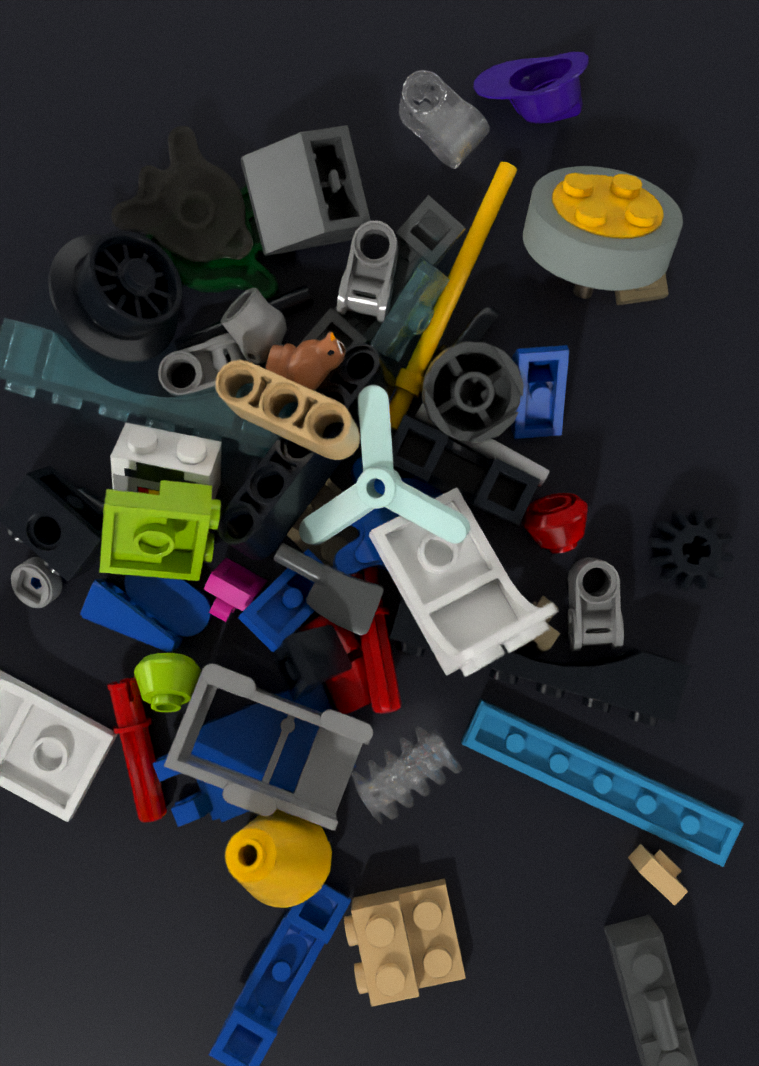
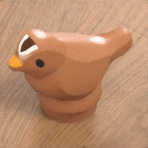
[266,332,346,391]

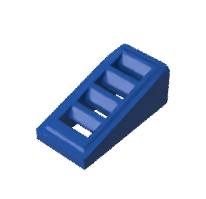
[80,579,184,652]

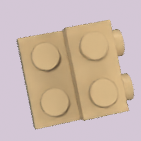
[344,878,466,1007]

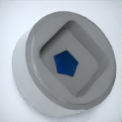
[11,557,62,608]

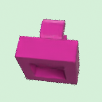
[203,558,267,622]

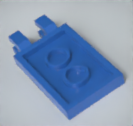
[152,683,356,827]

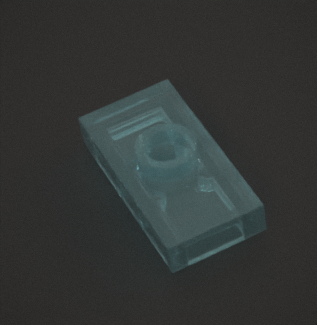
[371,260,450,362]

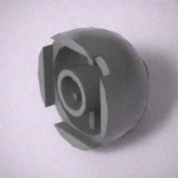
[422,342,524,442]

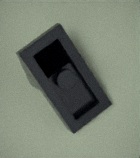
[273,625,352,701]

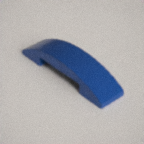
[209,883,352,1066]

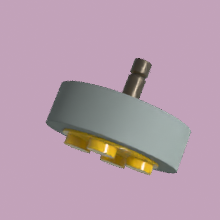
[523,166,683,299]

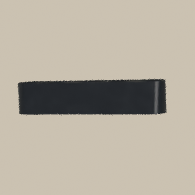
[218,344,396,560]

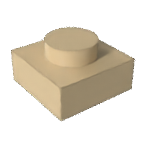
[628,844,688,906]

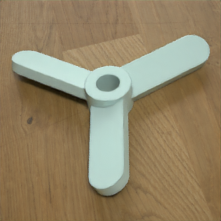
[299,385,470,545]

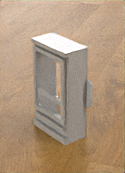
[164,664,373,831]

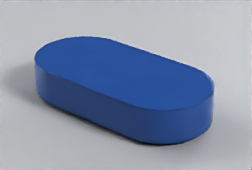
[124,575,213,637]

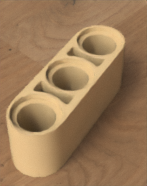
[215,360,360,460]

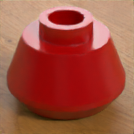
[522,493,588,553]

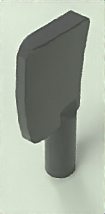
[273,543,384,636]

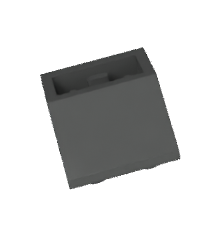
[240,125,371,256]

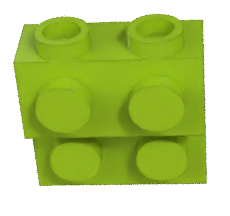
[99,480,221,581]

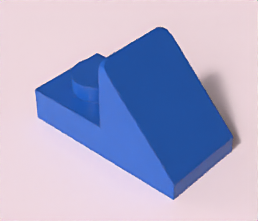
[511,345,569,439]
[238,549,324,652]

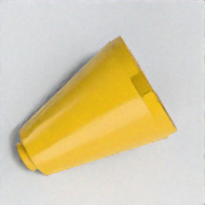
[225,809,332,908]

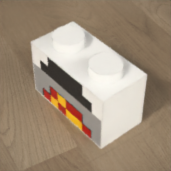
[110,423,222,499]

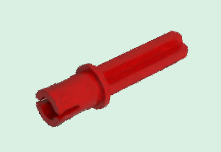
[352,567,401,714]
[107,677,167,823]

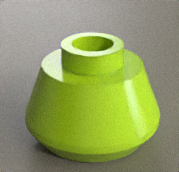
[134,653,202,712]

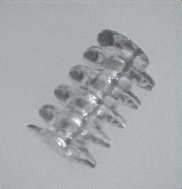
[351,725,462,824]

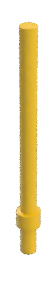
[389,162,517,431]

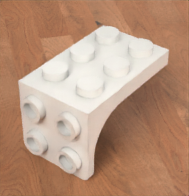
[369,488,558,677]
[0,670,118,822]

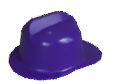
[473,51,589,123]

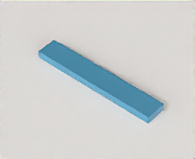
[461,698,744,867]

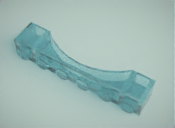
[0,318,294,458]

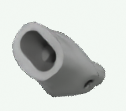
[221,288,287,364]

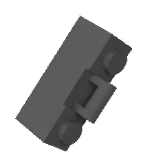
[604,914,698,1066]

